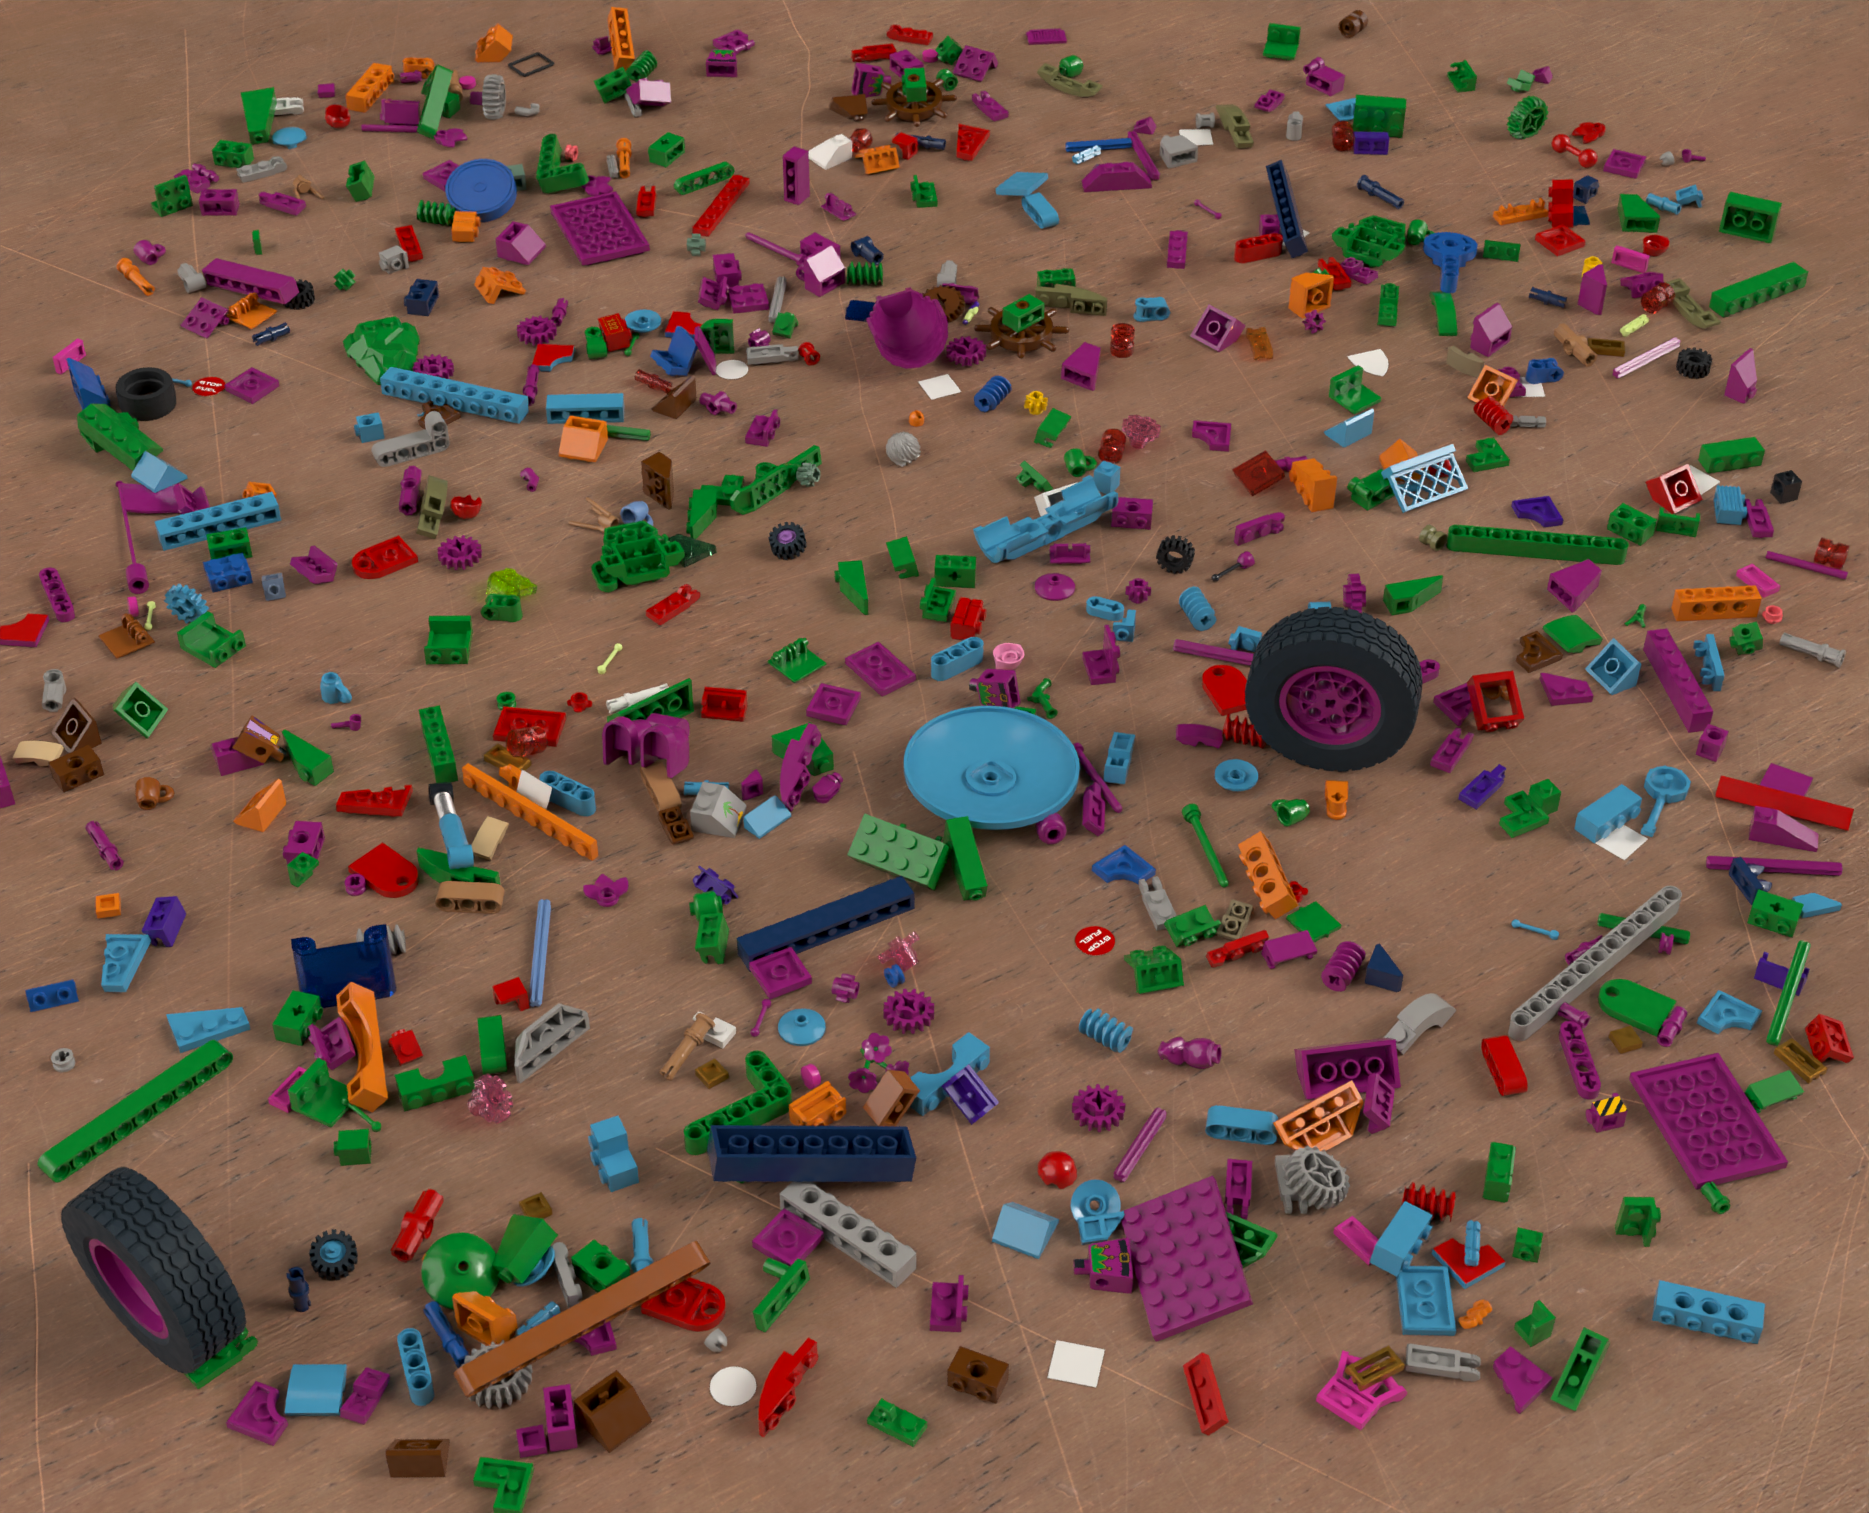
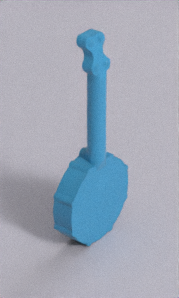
[1640,765,1691,837]

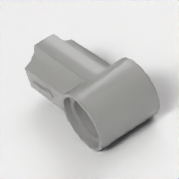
[1286,111,1303,141]
[937,260,957,287]
[177,263,206,293]
[42,669,66,712]

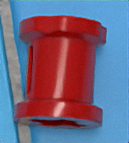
[798,342,821,366]

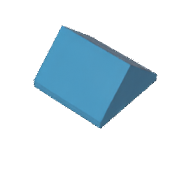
[1324,409,1374,448]
[131,451,188,493]
[1585,638,1641,695]
[992,1202,1059,1259]

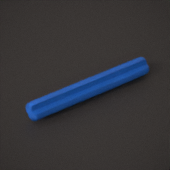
[1065,138,1132,152]

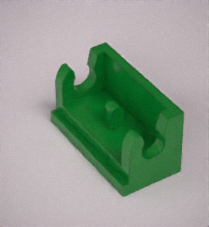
[1447,60,1477,93]
[1034,408,1072,448]
[1656,507,1700,537]
[886,536,919,579]
[695,913,729,964]
[1744,1070,1804,1113]

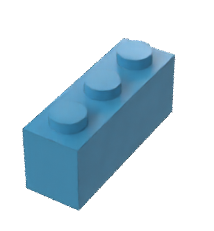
[1574,784,1642,844]
[1369,1201,1432,1277]

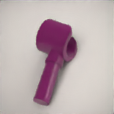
[1682,149,1706,163]
[331,714,361,731]

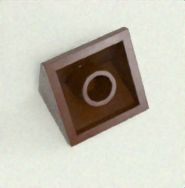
[652,375,697,419]
[51,698,102,753]
[386,1439,450,1478]

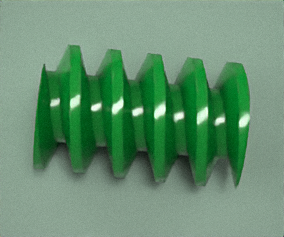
[626,50,658,82]
[417,200,456,226]
[847,262,883,285]

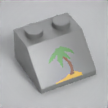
[690,782,746,838]

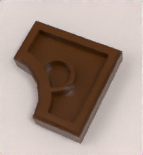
[418,400,461,430]
[1516,631,1563,673]

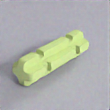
[1620,314,1649,337]

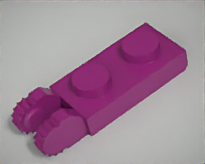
[971,90,1009,122]
[1744,499,1774,538]
[1234,512,1285,546]
[1430,728,1474,773]
[1225,1159,1253,1220]

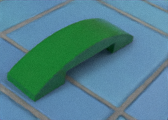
[1429,291,1457,336]

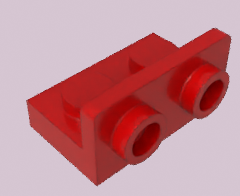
[1805,1014,1854,1063]

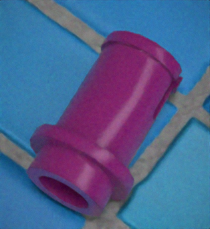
[400,70,422,83]
[1558,1002,1590,1029]

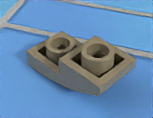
[1446,346,1484,378]
[1217,899,1253,940]

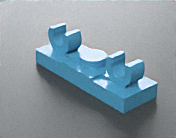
[1693,634,1725,691]

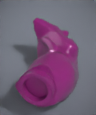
[1157,1037,1222,1069]

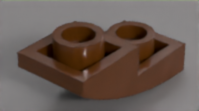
[657,805,694,845]

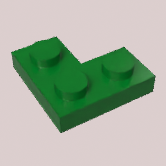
[1466,437,1510,472]
[701,475,744,506]
[1499,790,1550,838]
[473,1457,534,1513]

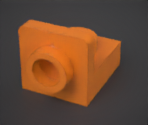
[243,482,277,499]

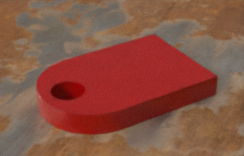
[352,535,418,579]
[1202,665,1247,716]
[348,842,419,898]
[641,1277,726,1332]

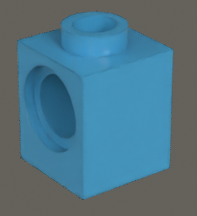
[354,412,385,443]

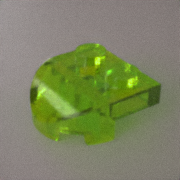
[486,568,537,600]

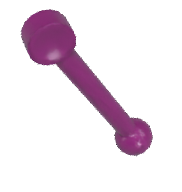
[1194,199,1222,219]
[750,999,771,1037]

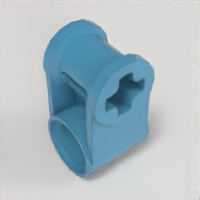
[1134,297,1170,322]

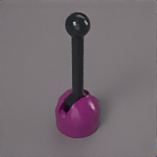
[1211,551,1255,582]

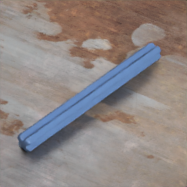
[529,899,551,1007]

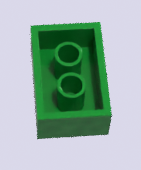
[1352,95,1407,138]
[1719,192,1782,243]

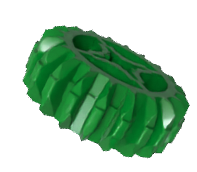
[1506,96,1549,139]

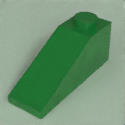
[834,560,869,615]
[282,729,334,786]
[1550,1327,1610,1412]

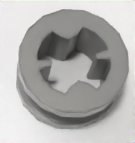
[51,1048,75,1072]

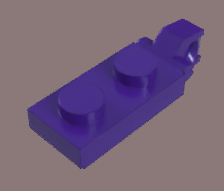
[1458,764,1506,810]

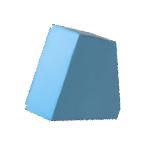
[1792,893,1842,918]
[1077,1211,1125,1245]

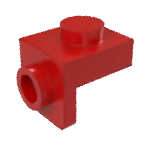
[388,1029,423,1066]

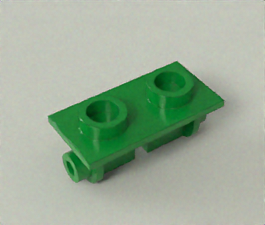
[1482,240,1521,262]

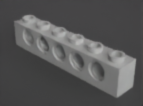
[780,1181,916,1288]

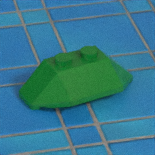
[1225,1211,1278,1268]

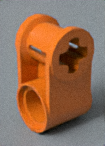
[403,57,435,79]
[1325,780,1348,820]

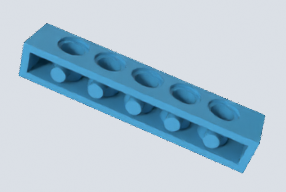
[154,492,281,551]

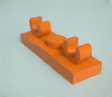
[1493,198,1548,226]

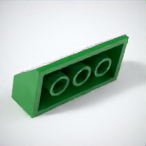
[77,404,163,471]
[607,678,694,723]

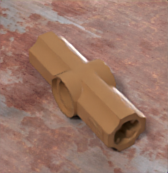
[1554,323,1597,367]

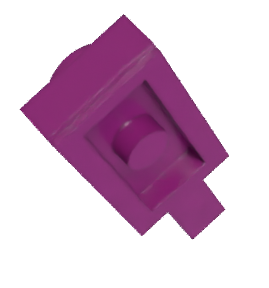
[258,191,306,216]
[1082,782,1105,836]

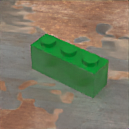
[1698,437,1765,474]

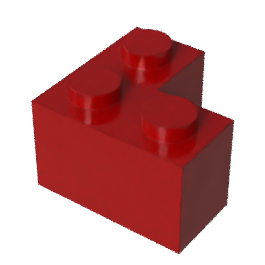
[1548,179,1573,228]

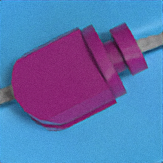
[812,772,843,803]

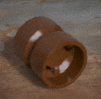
[1339,10,1368,38]

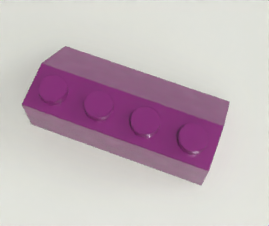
[1294,1038,1401,1099]

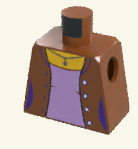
[233,715,287,763]

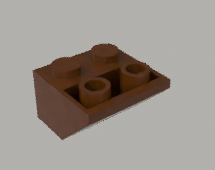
[641,452,674,510]
[574,1370,652,1453]

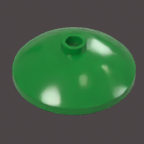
[421,1232,499,1310]

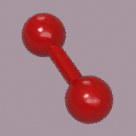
[1551,134,1598,168]

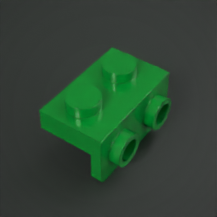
[919,578,956,622]

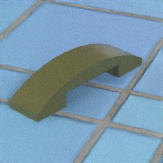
[1037,63,1103,97]
[1665,278,1721,328]

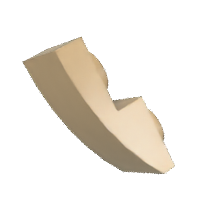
[12,741,64,767]
[472,816,509,861]

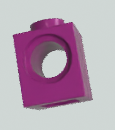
[1259,214,1280,236]
[1696,724,1729,762]

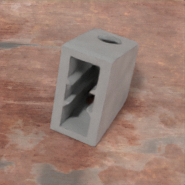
[1160,135,1198,169]

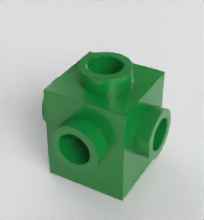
[935,35,963,65]
[1729,621,1763,655]

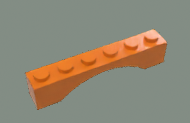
[336,982,388,1113]

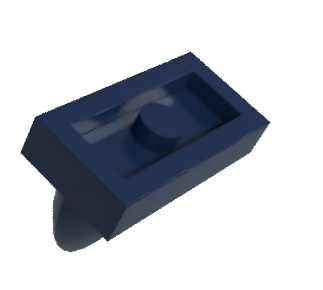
[1728,857,1772,905]

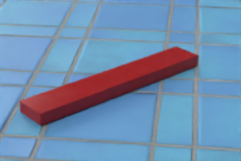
[1715,775,1854,831]

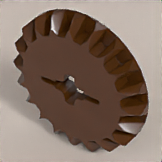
[922,284,965,323]

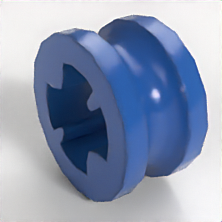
[884,964,905,988]

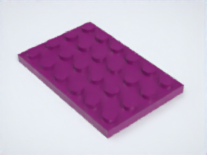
[550,191,650,266]
[1629,1053,1788,1190]
[1121,1176,1253,1342]

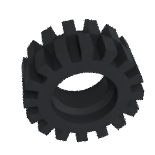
[283,279,315,310]
[1676,347,1712,379]
[1156,535,1195,574]

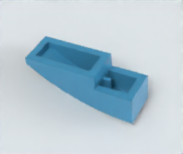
[1103,732,1135,784]

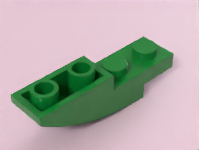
[1377,283,1399,326]
[416,847,501,885]

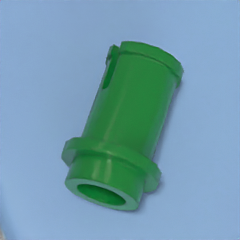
[1700,1182,1730,1214]

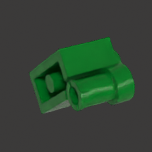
[1347,469,1398,511]

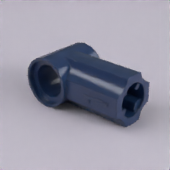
[850,236,884,266]

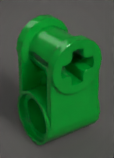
[585,327,607,360]
[481,593,523,622]

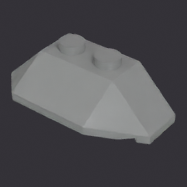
[515,1003,590,1083]

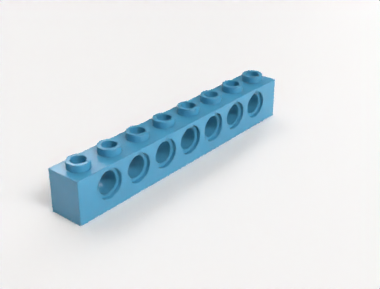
[380,367,529,424]

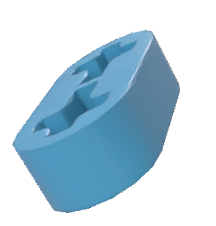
[1086,596,1124,621]

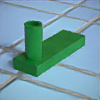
[753,1258,810,1332]

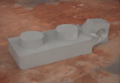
[746,344,799,365]

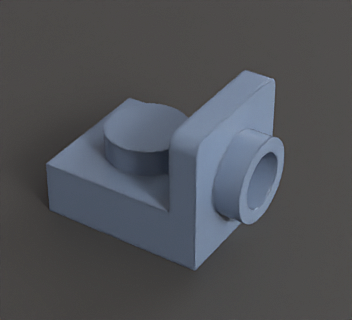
[261,573,286,601]

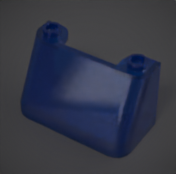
[291,924,397,1008]

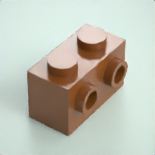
[863,1070,920,1126]

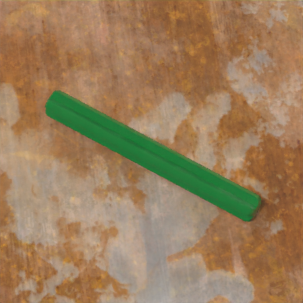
[1766,940,1811,1046]

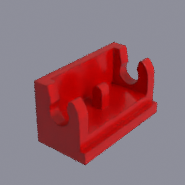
[701,686,748,722]

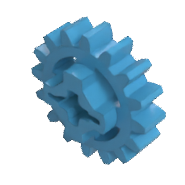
[164,584,209,624]

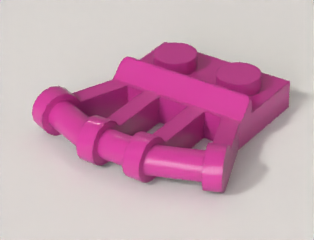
[1316,1350,1407,1430]

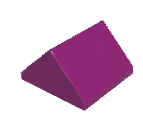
[1577,264,1607,315]

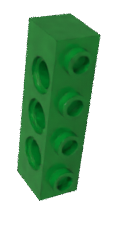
[418,705,458,783]

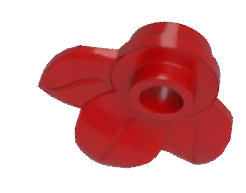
[1572,122,1606,144]

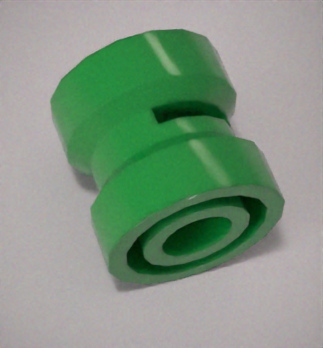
[936,69,958,91]

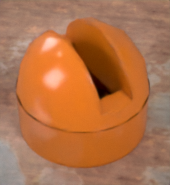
[909,410,924,427]

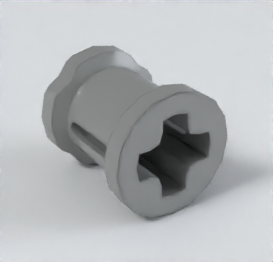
[1196,113,1215,128]

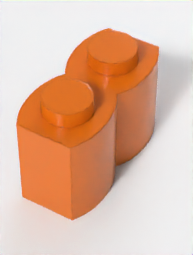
[452,211,480,242]

